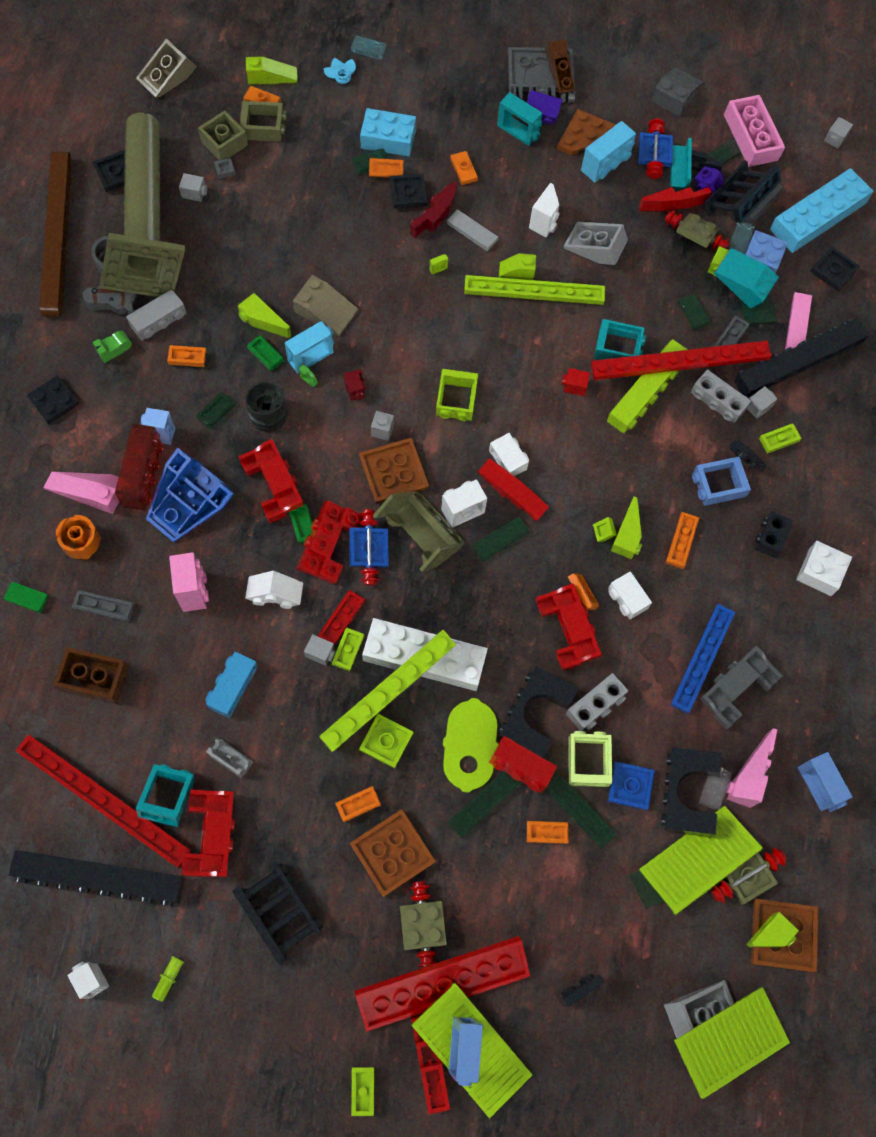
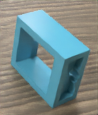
[285,321,334,374]

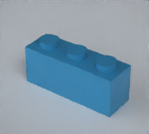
[205,652,258,719]

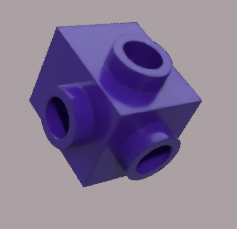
[694,166,724,194]

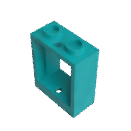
[497,92,542,146]
[594,319,646,360]
[136,764,195,827]

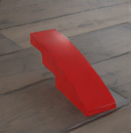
[639,187,712,212]
[477,458,549,521]
[411,1016,450,1115]

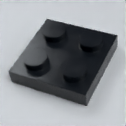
[92,150,125,192]
[390,173,427,209]
[810,246,860,291]
[27,375,79,424]
[558,973,604,1007]

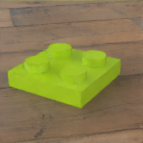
[359,714,414,769]

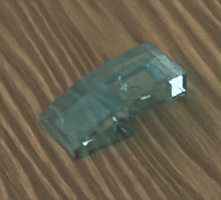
[728,222,755,254]

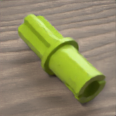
[152,956,184,1002]

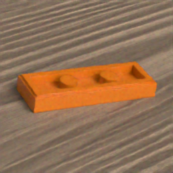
[665,512,700,569]

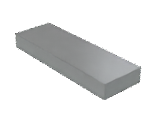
[447,209,498,252]

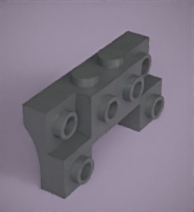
[700,646,783,730]

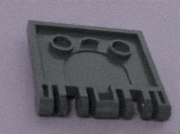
[508,47,575,103]

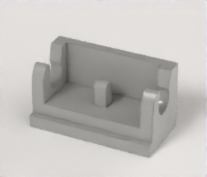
[206,738,253,779]

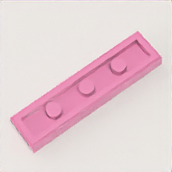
[785,292,812,349]

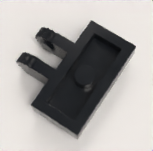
[729,440,767,472]

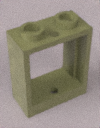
[240,101,287,142]

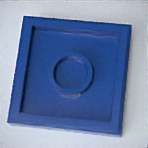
[607,761,655,811]

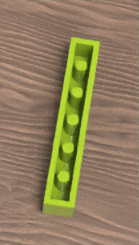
[607,339,688,434]

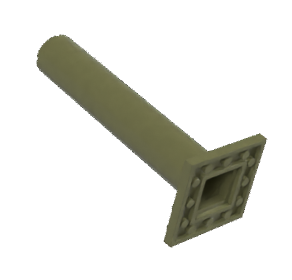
[100,112,185,297]

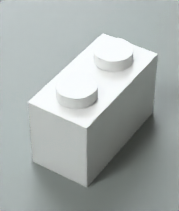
[489,433,529,476]
[608,572,652,620]
[67,961,109,999]

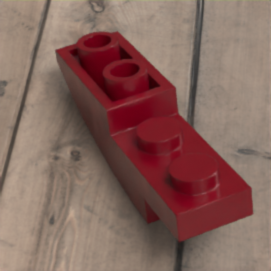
[410,181,457,238]

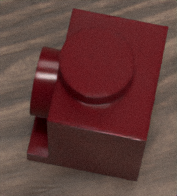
[343,369,366,401]

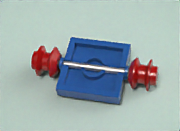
[637,118,673,179]
[349,509,389,586]

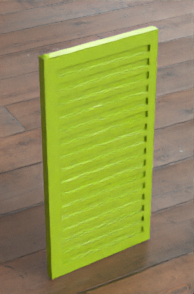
[639,806,763,915]
[411,983,532,1118]
[674,987,790,1099]

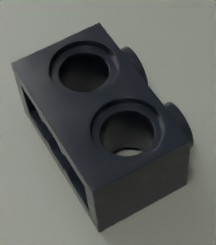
[755,511,793,558]

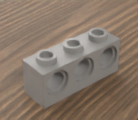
[691,369,751,424]
[566,673,628,731]

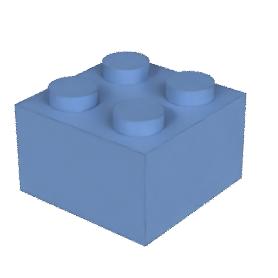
[745,230,788,273]

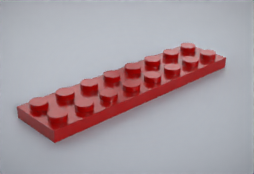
[354,936,530,1032]

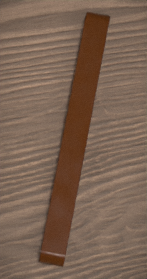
[40,152,72,316]

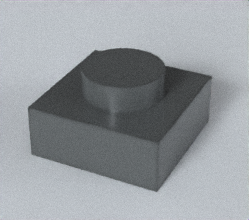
[214,158,236,179]

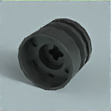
[245,381,287,431]

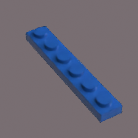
[670,604,735,714]

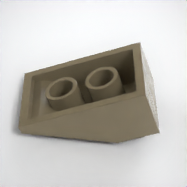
[136,38,197,99]
[293,275,358,336]

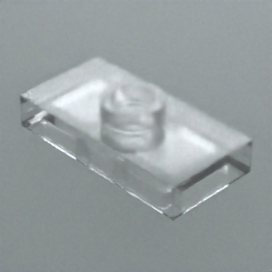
[699,768,732,811]

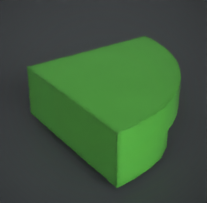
[299,364,318,387]

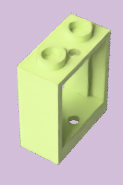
[568,731,612,787]

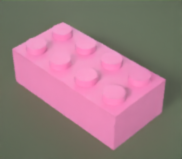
[724,95,785,167]

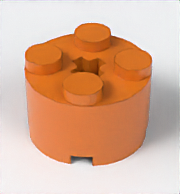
[56,515,101,560]

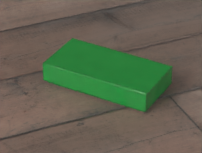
[247,335,284,372]
[289,504,313,545]
[3,582,49,614]

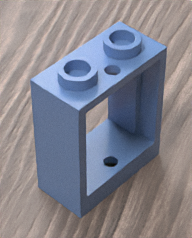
[692,457,751,506]
[797,752,852,812]
[449,1017,483,1086]

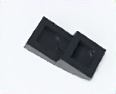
[691,150,723,171]

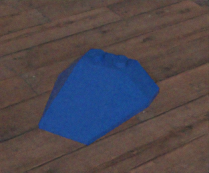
[146,448,234,542]

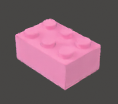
[169,552,209,612]

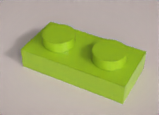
[759,423,802,454]
[332,628,365,672]
[351,1067,374,1116]

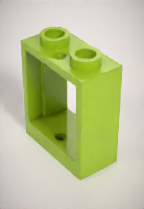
[436,369,478,421]

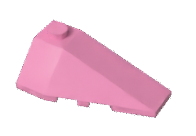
[43,472,129,514]
[726,728,777,808]

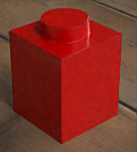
[561,368,590,397]

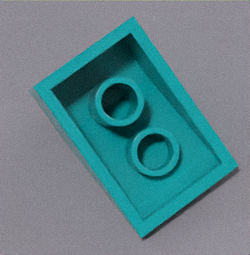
[714,248,779,308]

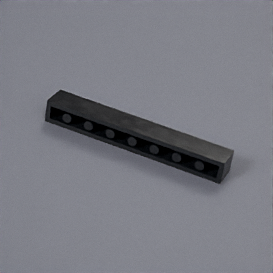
[734,318,869,398]
[8,850,185,907]

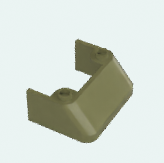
[373,491,464,572]

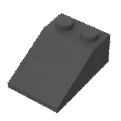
[651,67,703,116]

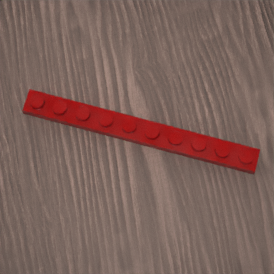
[590,341,772,380]
[15,734,192,869]

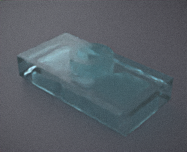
[351,35,387,60]

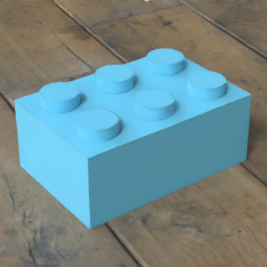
[360,108,416,157]
[581,121,636,183]

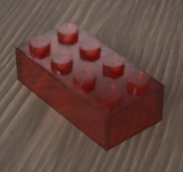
[115,424,163,511]

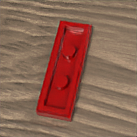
[318,589,366,647]

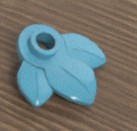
[324,58,356,84]

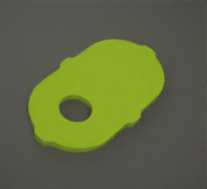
[443,698,498,793]

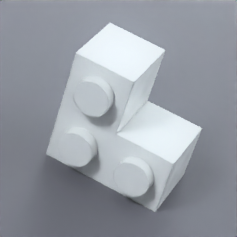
[245,571,303,609]

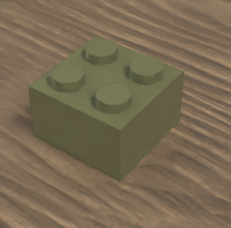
[198,110,248,160]

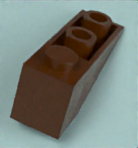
[545,39,575,94]

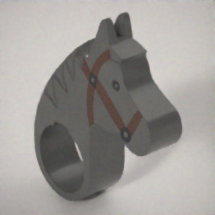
[83,236,138,315]

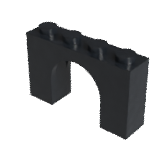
[498,666,578,758]
[661,747,722,838]

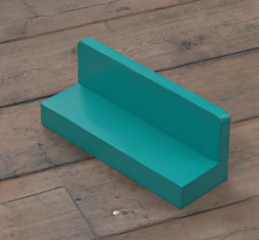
[670,138,692,191]

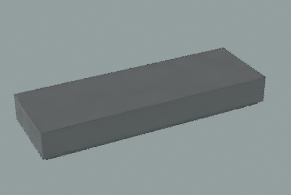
[713,315,750,347]
[71,590,135,623]

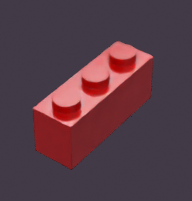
[489,736,557,793]

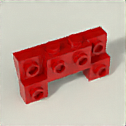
[239,439,304,524]
[296,500,363,584]
[535,583,602,671]
[181,789,235,878]

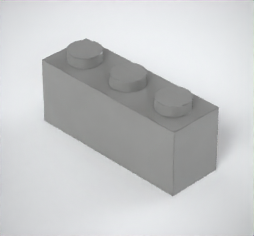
[126,289,187,341]

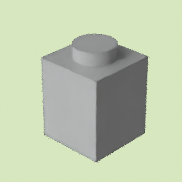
[824,117,853,149]
[179,173,207,202]
[747,387,777,419]
[371,411,394,441]
[304,634,336,666]

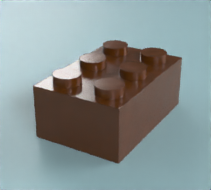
[53,647,129,704]

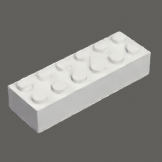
[362,618,488,691]

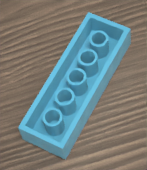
[770,168,873,253]

